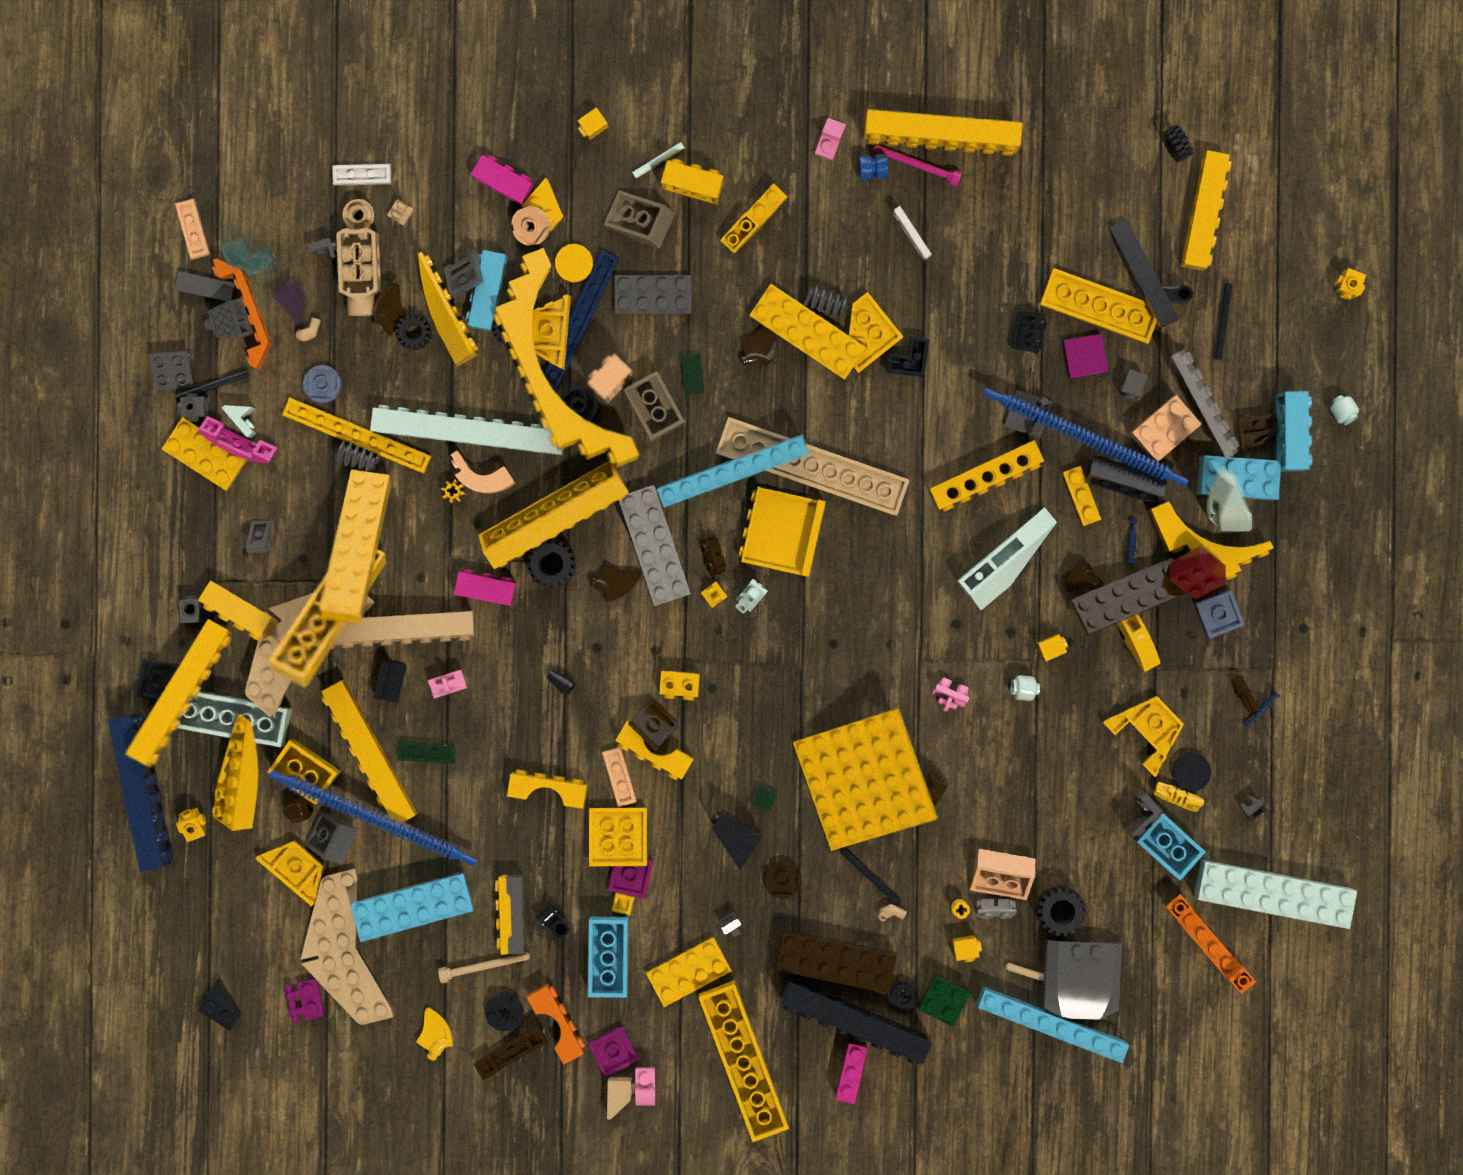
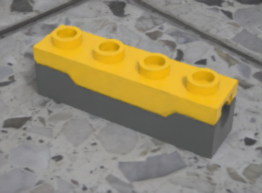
[495,874,526,955]

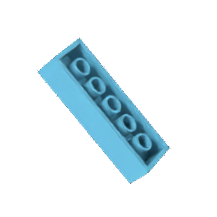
[351,872,474,942]

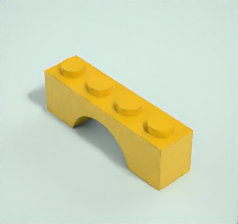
[615,720,694,780]
[507,770,588,809]

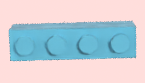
[466,250,508,332]

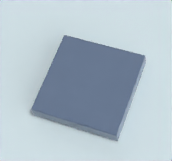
[1194,590,1245,639]

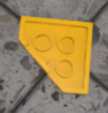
[849,292,903,373]

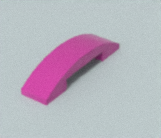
[198,416,277,463]

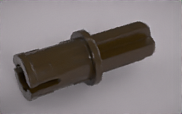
[1231,675,1259,713]

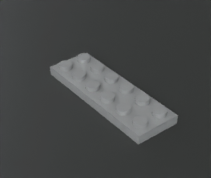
[1172,349,1239,459]
[619,485,691,606]

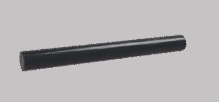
[1214,283,1233,360]
[175,369,250,402]
[840,848,901,905]

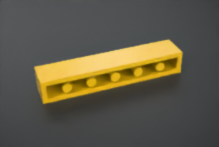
[1181,150,1231,271]

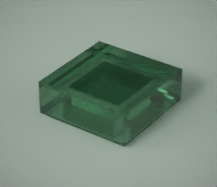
[752,786,777,811]

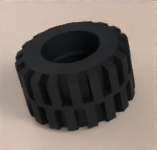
[527,540,576,588]
[1035,885,1087,936]

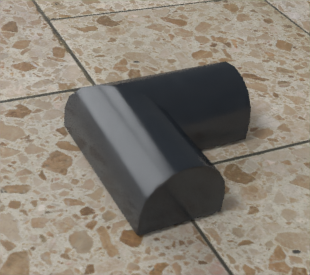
[886,337,929,377]

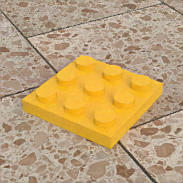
[589,808,647,866]

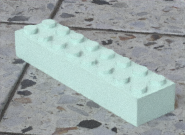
[1194,859,1357,929]

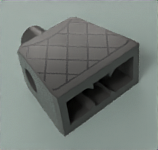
[204,298,252,337]

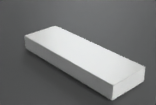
[332,164,391,186]
[893,206,931,261]

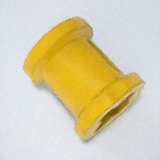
[951,899,970,919]

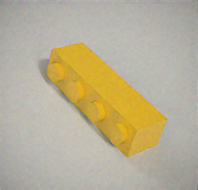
[198,581,278,641]

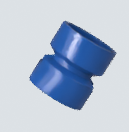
[859,153,888,181]

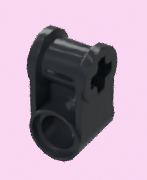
[535,902,571,938]

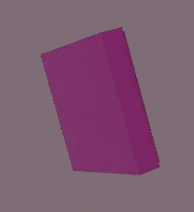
[1063,334,1108,379]
[608,859,653,899]
[588,1025,639,1077]

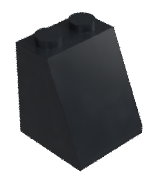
[711,809,762,870]

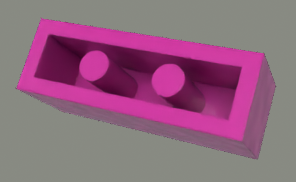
[471,155,534,206]
[454,569,517,606]
[835,1039,868,1104]

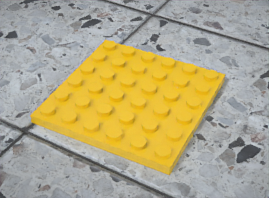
[793,708,937,851]

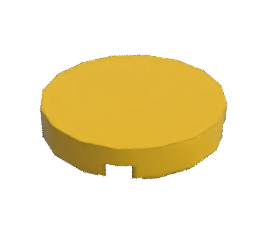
[555,244,593,283]

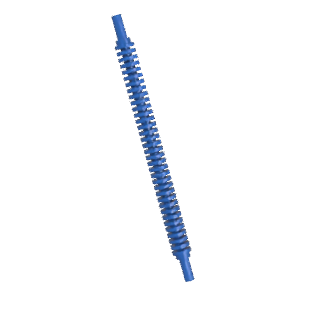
[983,388,1188,486]
[268,770,477,866]

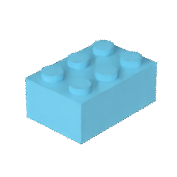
[1133,812,1206,880]

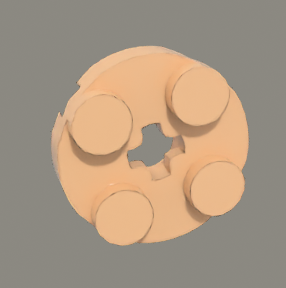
[512,205,551,245]

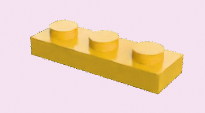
[1062,466,1101,526]

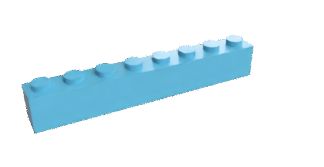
[657,434,809,507]
[976,986,1129,1063]

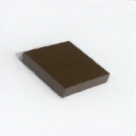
[628,699,679,750]

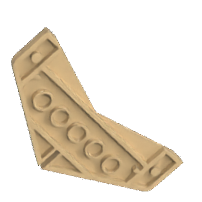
[245,593,376,718]
[300,868,394,1025]

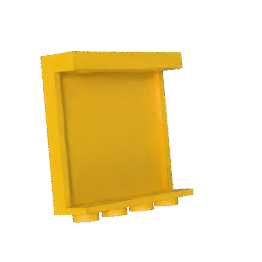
[738,487,825,577]

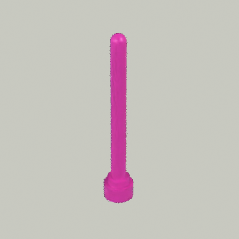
[873,145,962,187]

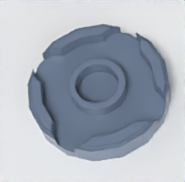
[303,365,342,403]

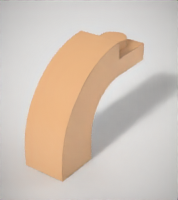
[451,451,516,493]

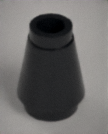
[546,669,576,695]

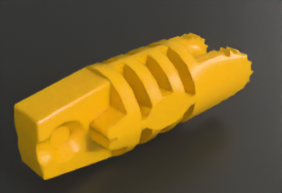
[1154,782,1205,812]

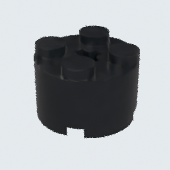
[560,386,599,423]

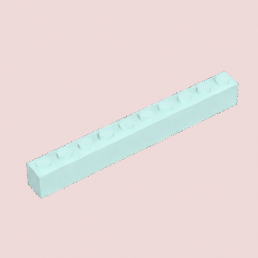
[370,405,563,455]

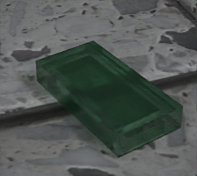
[682,354,705,395]

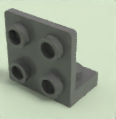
[1125,790,1162,837]

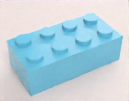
[1276,392,1312,471]
[1197,456,1281,500]
[588,916,629,997]

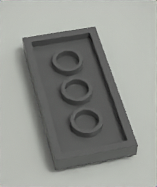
[615,275,692,315]

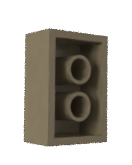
[623,371,685,441]

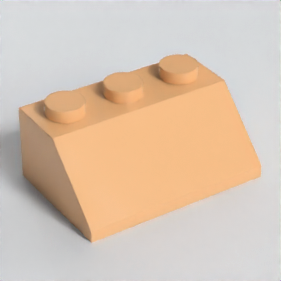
[970,849,1035,900]

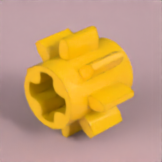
[441,480,466,503]

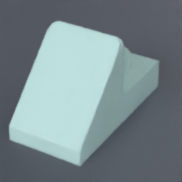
[222,405,256,438]

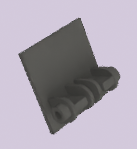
[148,351,194,390]
[1004,390,1052,438]

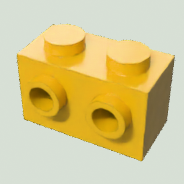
[659,670,700,700]

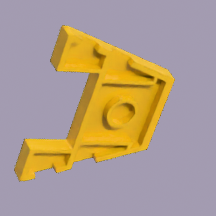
[1102,696,1184,777]

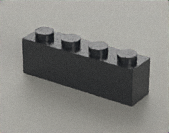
[1085,455,1167,505]

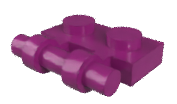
[284,978,325,1023]

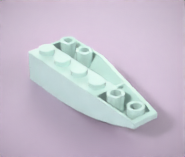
[1207,470,1252,531]
[956,507,1057,610]

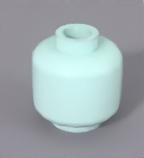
[1330,395,1359,425]
[1010,675,1040,701]

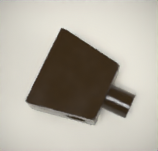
[925,770,948,808]

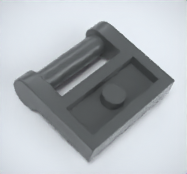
[444,251,484,298]

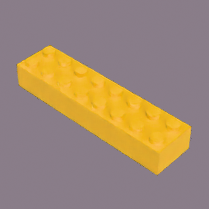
[864,110,1023,156]
[478,461,629,569]
[320,470,391,624]
[269,549,386,688]
[699,980,789,1142]

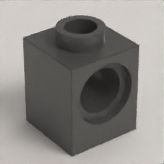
[1119,369,1148,400]
[179,596,203,623]

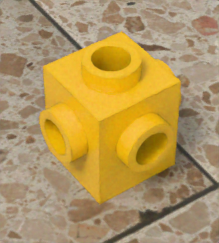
[1335,268,1366,300]
[176,808,206,842]

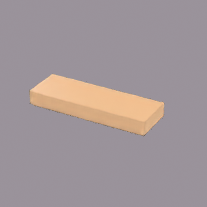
[175,199,210,260]
[602,747,637,807]

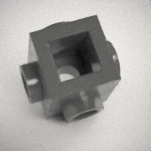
[178,394,209,422]

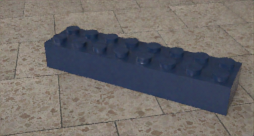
[108,713,173,872]

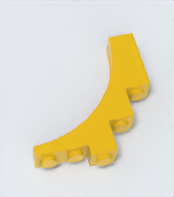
[1148,502,1273,580]

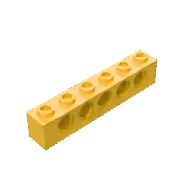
[929,440,1044,512]

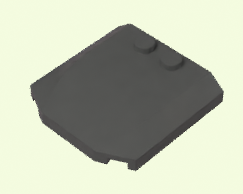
[1042,939,1122,1020]

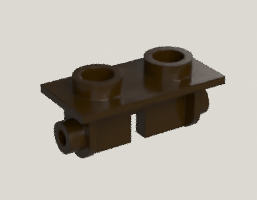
[700,535,727,576]

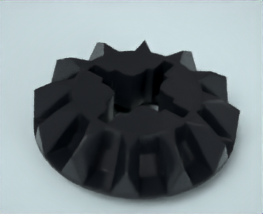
[888,980,918,1011]

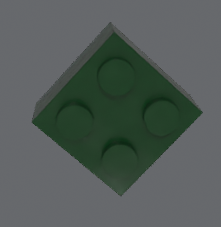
[917,972,971,1027]

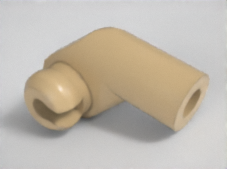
[296,318,321,341]
[878,904,907,921]

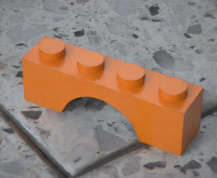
[527,983,586,1065]

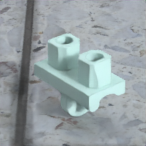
[735,579,768,613]

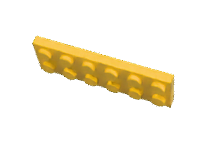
[1040,268,1157,344]
[749,284,866,380]

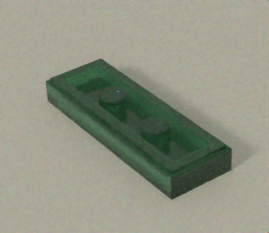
[397,741,456,764]

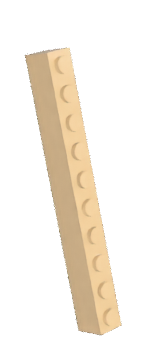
[277,611,474,649]

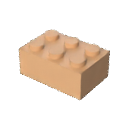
[588,354,634,403]
[1129,395,1201,462]

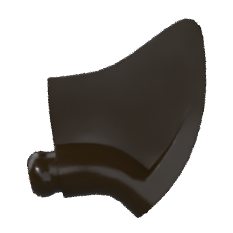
[371,283,407,336]
[740,326,777,367]
[589,564,641,602]

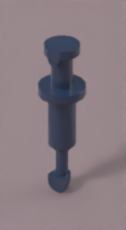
[1125,518,1138,564]
[1245,690,1280,727]

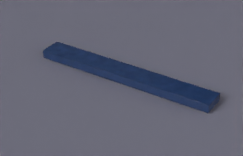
[543,250,619,393]

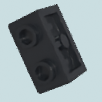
[1011,311,1047,354]

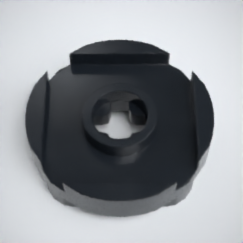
[485,992,524,1031]

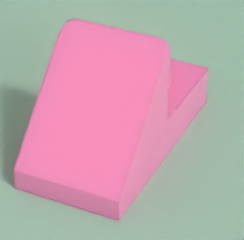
[815,118,846,161]

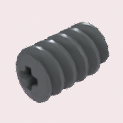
[804,285,847,319]
[337,440,381,472]

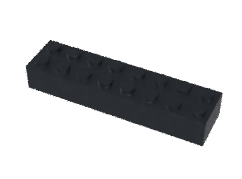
[779,976,932,1065]

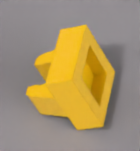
[701,582,727,608]

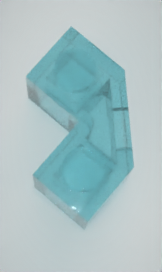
[220,237,277,276]

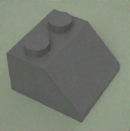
[304,810,358,864]

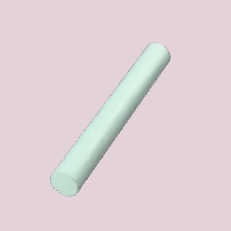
[632,142,685,179]

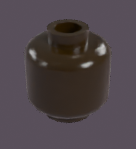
[283,796,314,823]

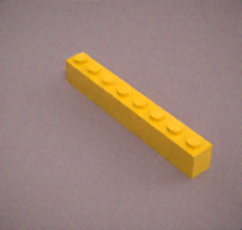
[126,619,232,767]
[321,680,418,824]

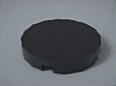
[1172,753,1212,791]

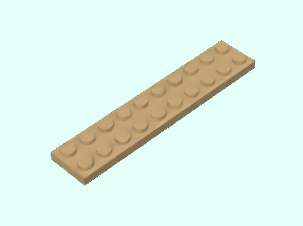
[716,417,909,516]

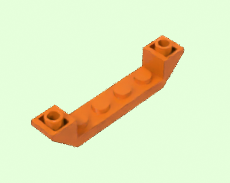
[212,259,272,370]
[1166,894,1256,994]

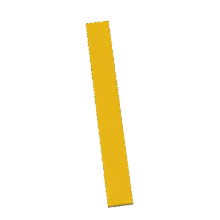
[282,397,432,474]

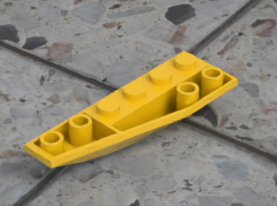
[418,252,479,366]
[212,715,258,831]

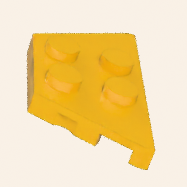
[531,295,571,369]
[255,840,324,907]

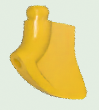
[416,1008,454,1061]

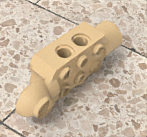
[337,199,381,316]

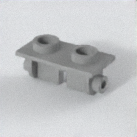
[976,899,1017,919]

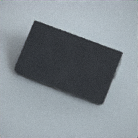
[373,660,407,703]

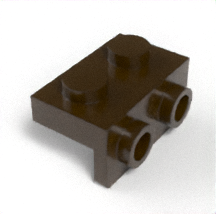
[1061,559,1105,598]

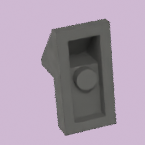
[246,521,271,553]

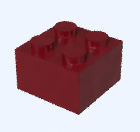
[1170,546,1226,599]

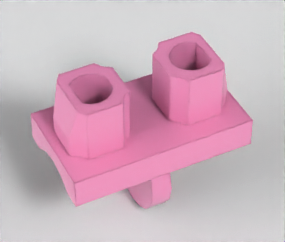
[428,670,467,699]
[932,678,969,712]

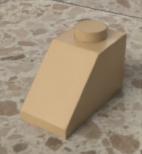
[607,1077,635,1119]

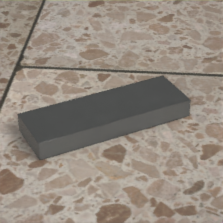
[175,271,236,301]

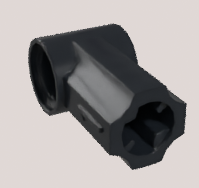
[1162,285,1193,305]

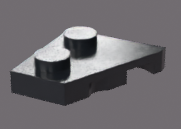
[198,978,242,1031]

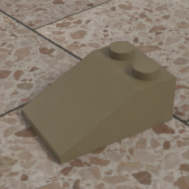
[603,191,675,249]

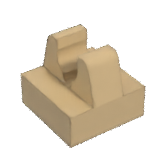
[387,199,414,226]

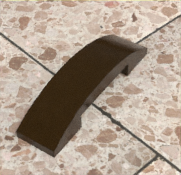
[473,1026,549,1081]

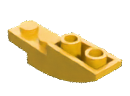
[720,183,788,253]
[1117,614,1160,673]

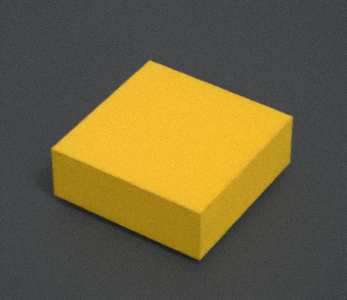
[612,893,635,915]

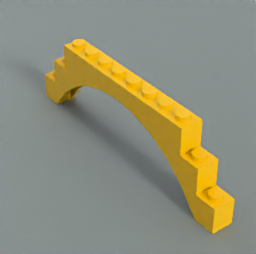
[493,248,639,468]

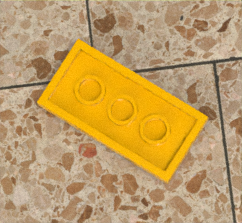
[162,417,247,491]
[646,936,732,1007]

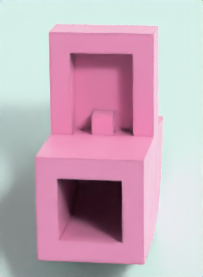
[635,1068,656,1106]

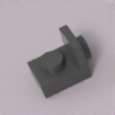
[307,238,337,259]

